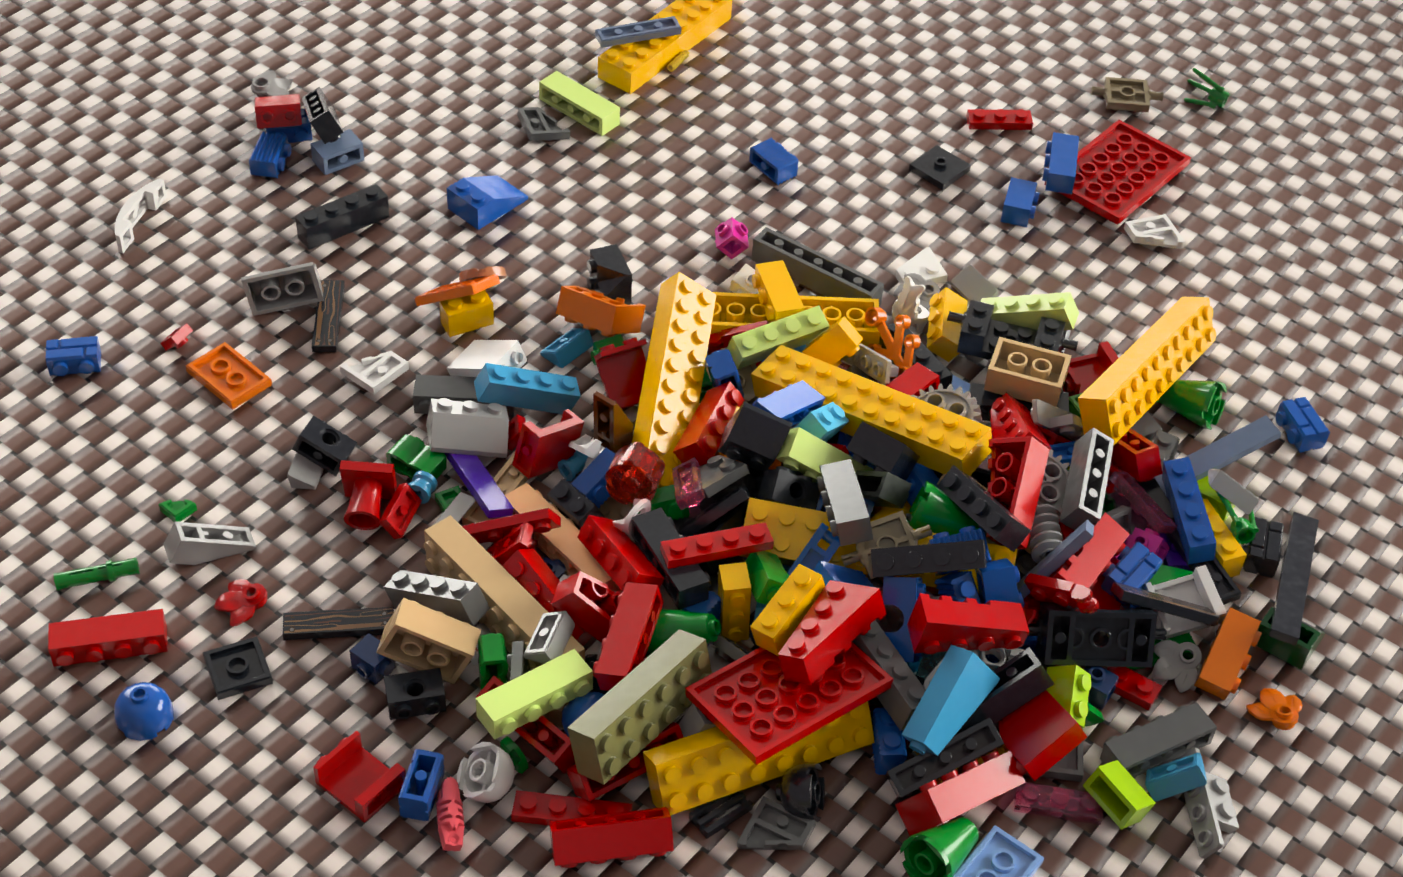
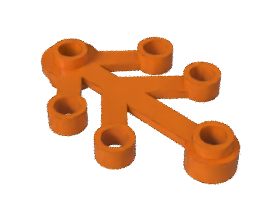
[865,307,921,379]

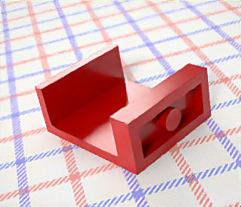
[594,337,647,410]
[313,731,406,823]

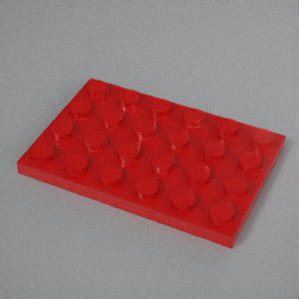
[1044,120,1191,225]
[685,641,894,765]

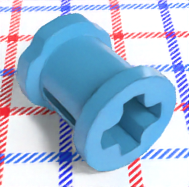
[558,450,588,481]

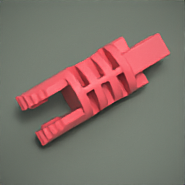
[436,776,465,851]

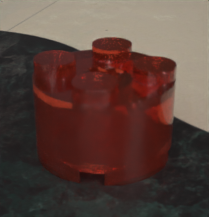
[605,442,665,505]

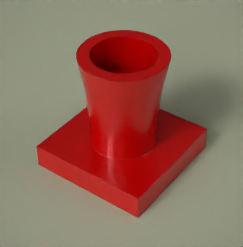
[340,460,397,530]

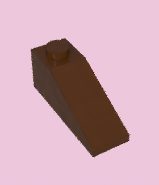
[593,391,633,455]

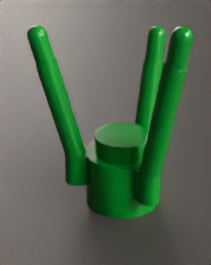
[1184,68,1230,109]
[1216,491,1259,544]

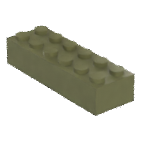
[567,629,712,784]

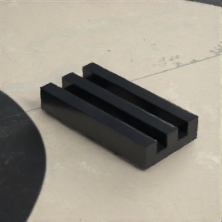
[689,791,753,839]

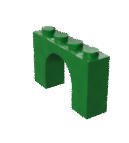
[746,551,790,605]

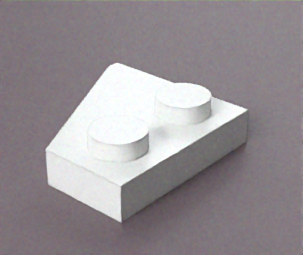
[1124,214,1185,249]
[895,247,948,285]
[340,351,409,395]

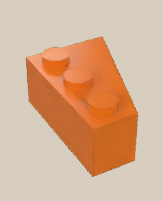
[556,286,646,337]
[1194,607,1262,700]

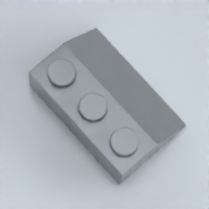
[241,262,324,316]
[426,398,509,458]

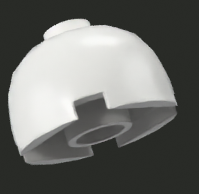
[457,742,515,803]

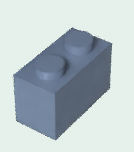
[310,129,365,175]

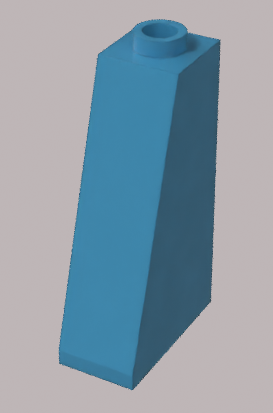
[902,645,1000,756]

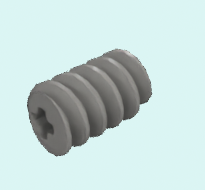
[1029,504,1063,564]

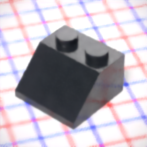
[718,402,792,472]

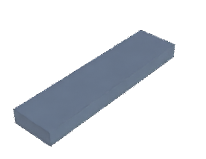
[595,16,682,48]
[1017,520,1094,599]

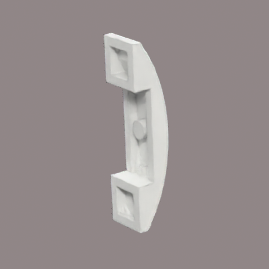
[115,178,167,253]

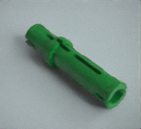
[53,557,140,590]

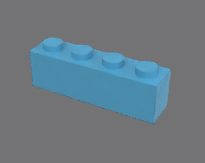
[474,363,581,414]

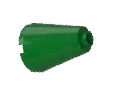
[1157,380,1227,430]
[906,481,981,535]
[646,608,721,657]
[900,817,979,877]

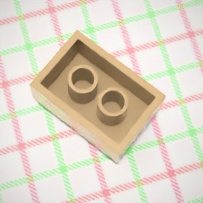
[984,337,1072,407]
[377,598,481,684]

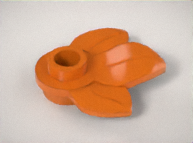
[1246,688,1302,730]

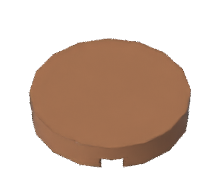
[459,266,507,282]

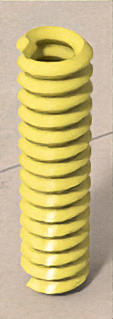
[667,50,690,72]

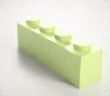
[539,71,620,136]
[981,292,1079,330]
[727,305,830,369]
[776,427,873,483]
[476,649,593,740]

